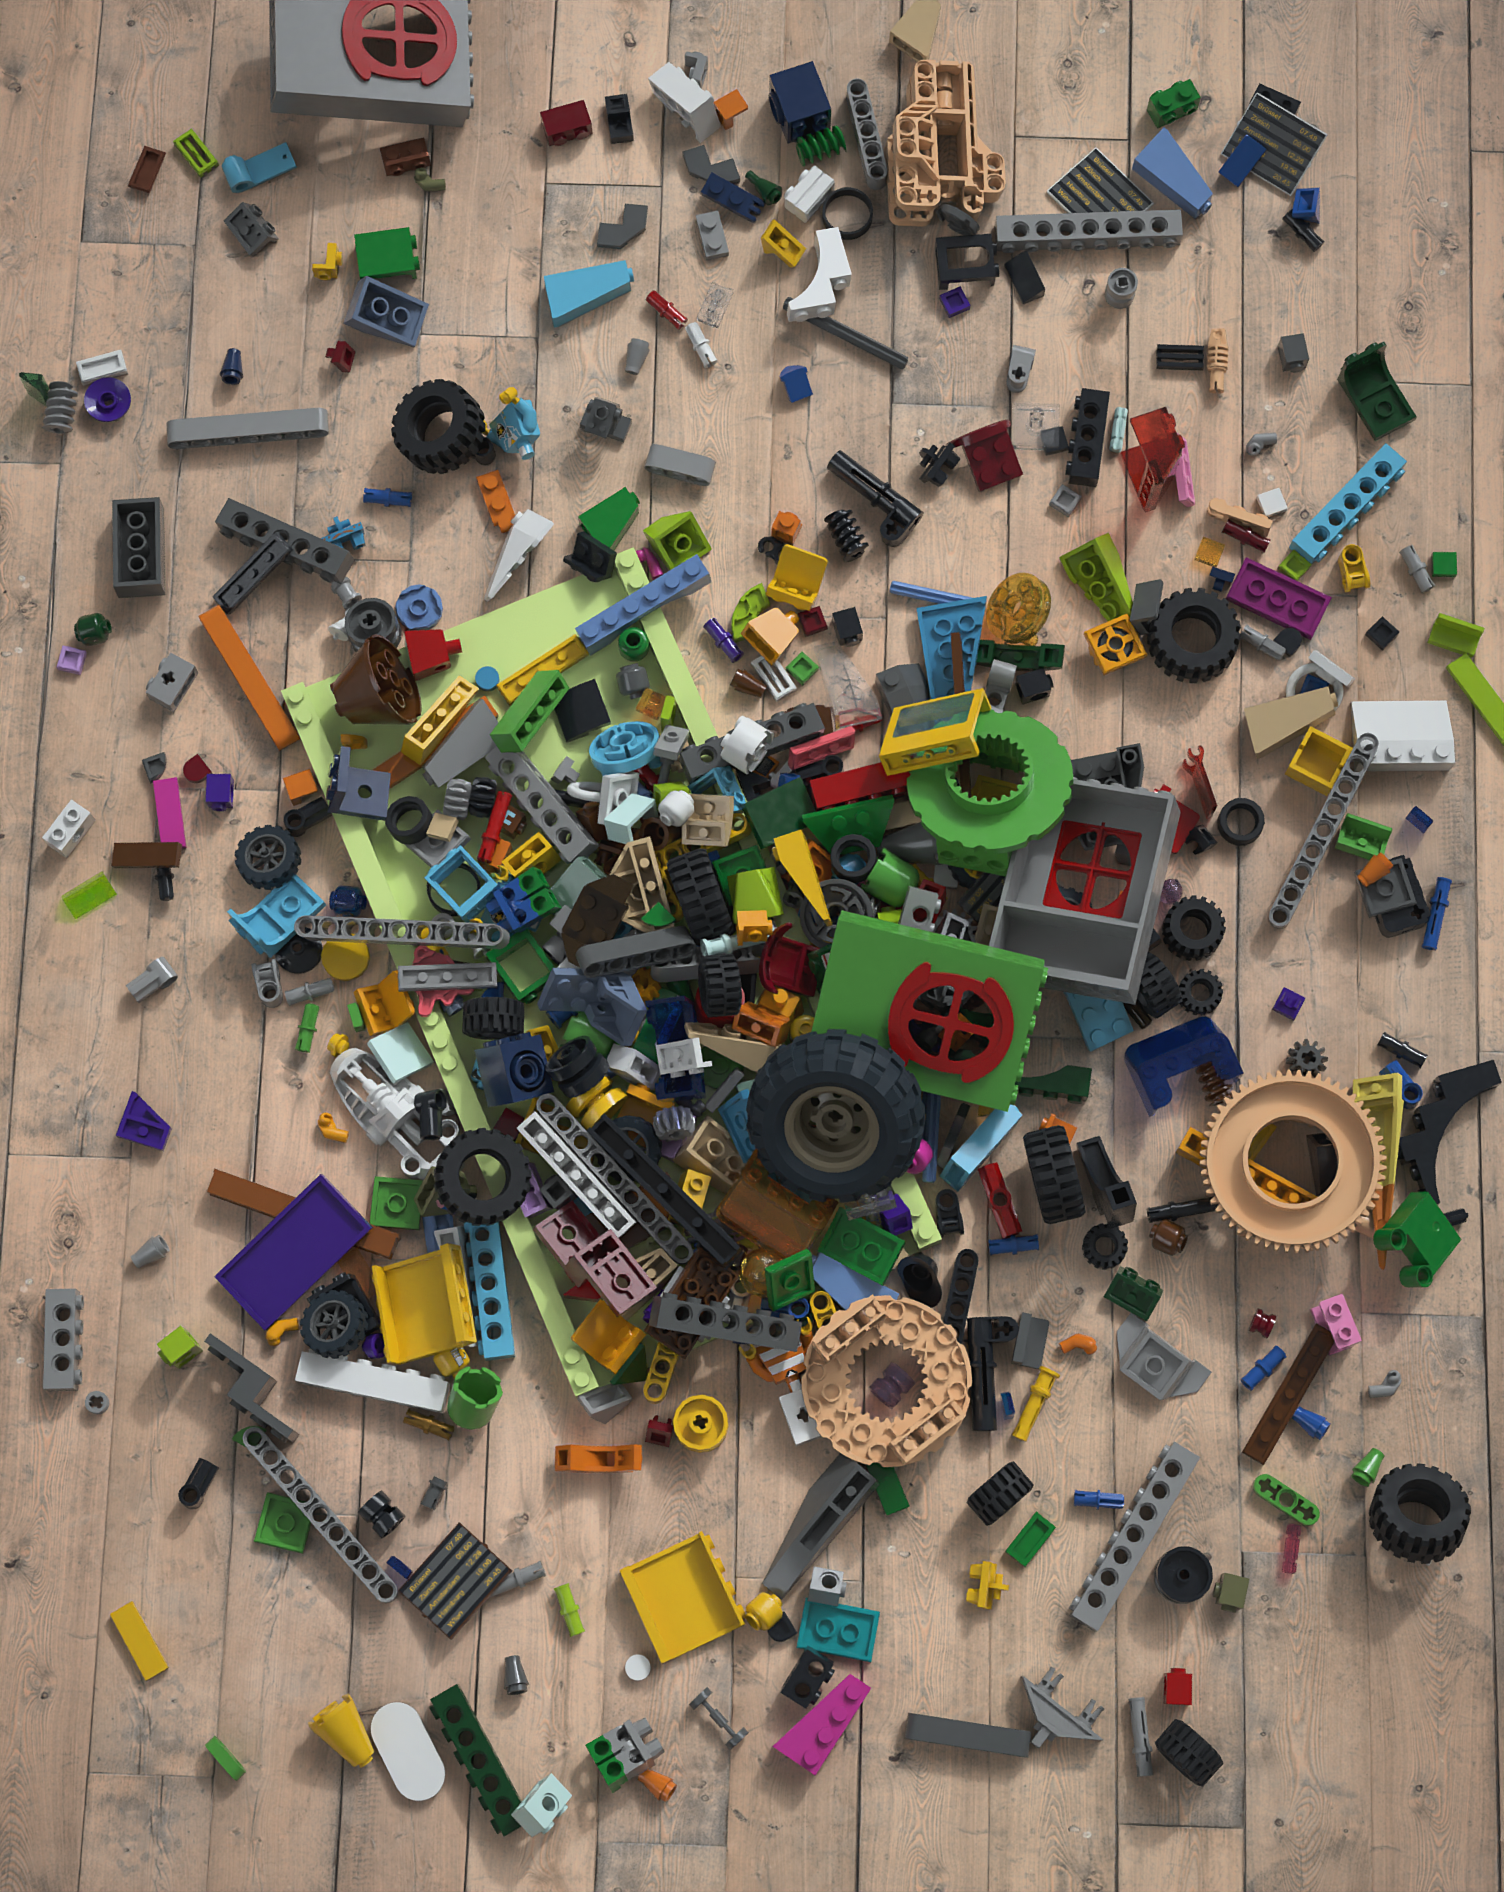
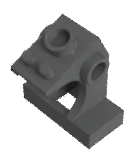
[580,397,632,443]

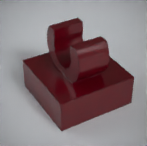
[325,341,356,373]
[645,1415,674,1448]

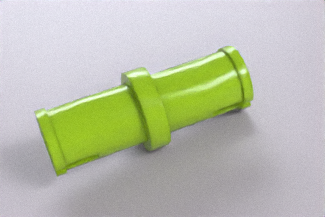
[554,1583,585,1637]

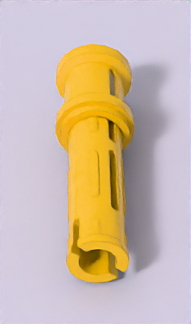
[1012,1366,1060,1442]

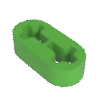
[205,1736,246,1781]

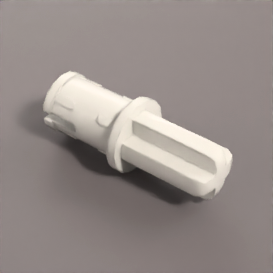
[685,322,718,368]

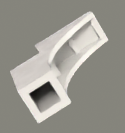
[787,227,852,322]

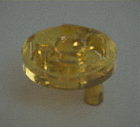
[986,573,1051,646]

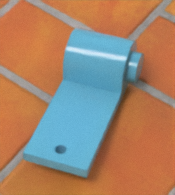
[222,142,297,193]

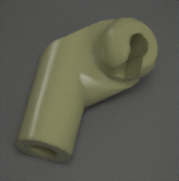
[414,168,446,191]

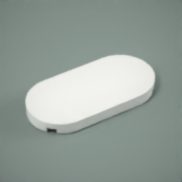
[371,1702,445,1801]

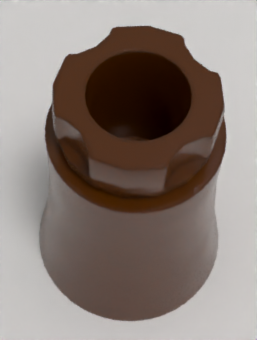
[640,817,682,851]

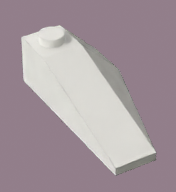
[484,509,554,602]

